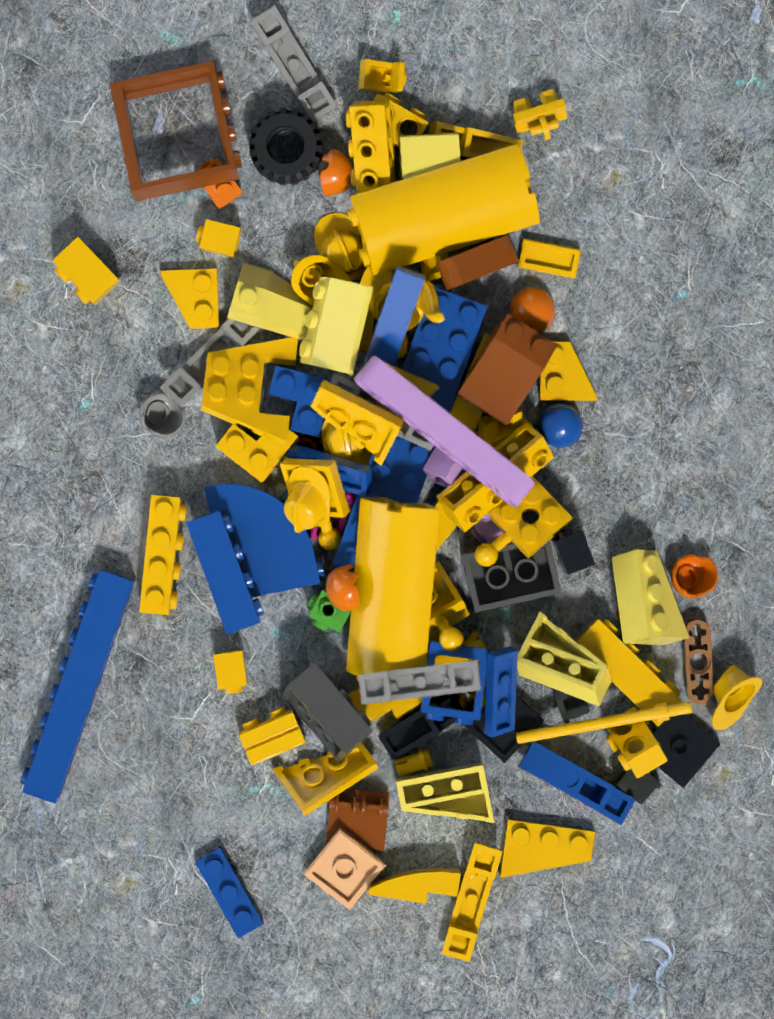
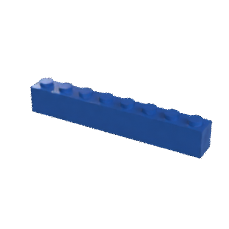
[20,569,136,804]

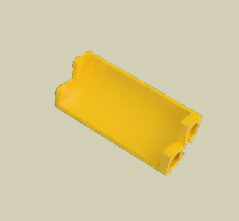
[347,144,540,276]
[346,497,440,681]

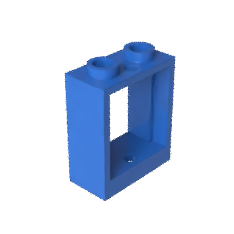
[421,641,489,725]

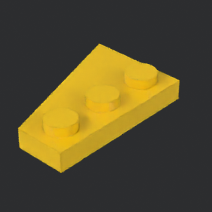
[311,380,404,466]
[273,743,378,816]
[500,818,595,878]

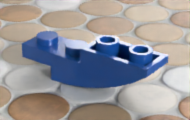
[518,741,635,825]

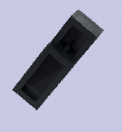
[378,693,473,760]

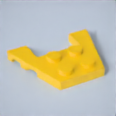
[201,337,298,445]

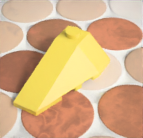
[227,262,313,340]

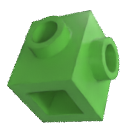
[306,589,351,633]

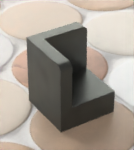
[551,688,590,724]
[614,769,662,804]

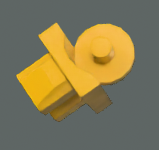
[513,89,567,141]
[473,408,533,449]

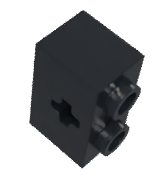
[552,527,596,575]

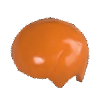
[320,149,353,197]
[510,287,555,333]
[670,554,719,599]
[326,564,360,611]

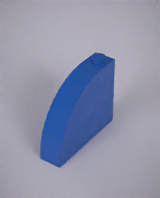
[204,484,325,597]

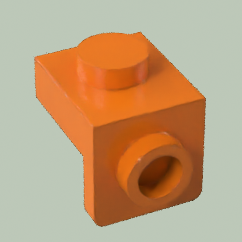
[198,158,243,210]

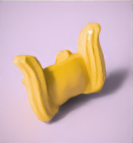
[370,279,445,359]

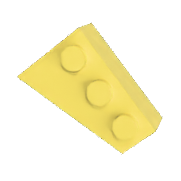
[612,549,689,645]
[517,611,611,706]
[396,762,494,823]

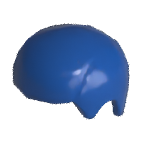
[537,401,583,449]

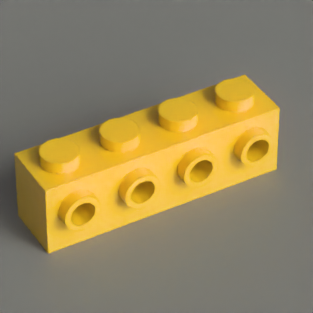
[346,100,397,194]
[436,422,554,532]
[139,495,187,615]
[574,618,683,727]

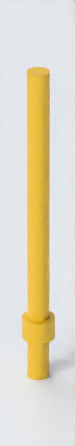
[516,701,693,744]

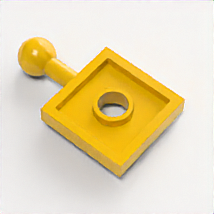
[280,458,350,550]
[474,476,572,567]
[429,561,466,651]

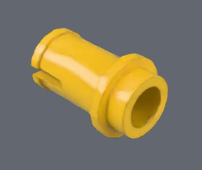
[394,748,434,777]

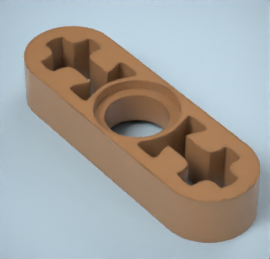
[683,619,714,705]

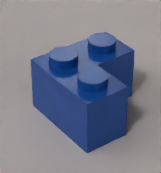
[269,366,332,438]

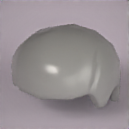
[139,392,186,437]

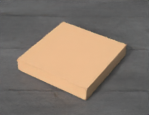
[304,827,386,910]

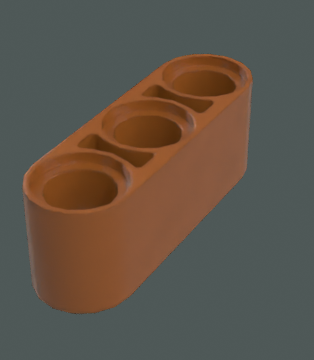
[436,234,519,291]

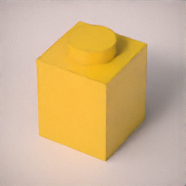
[196,219,242,259]
[213,649,249,694]

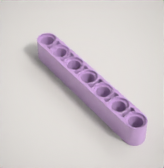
[354,356,535,508]

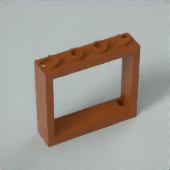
[110,61,242,202]

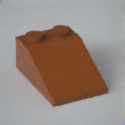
[456,314,557,426]

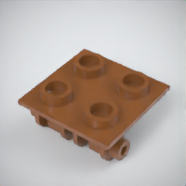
[326,788,390,851]

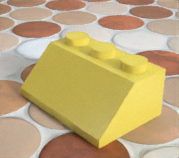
[299,276,373,375]

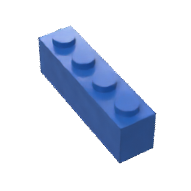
[186,511,264,635]

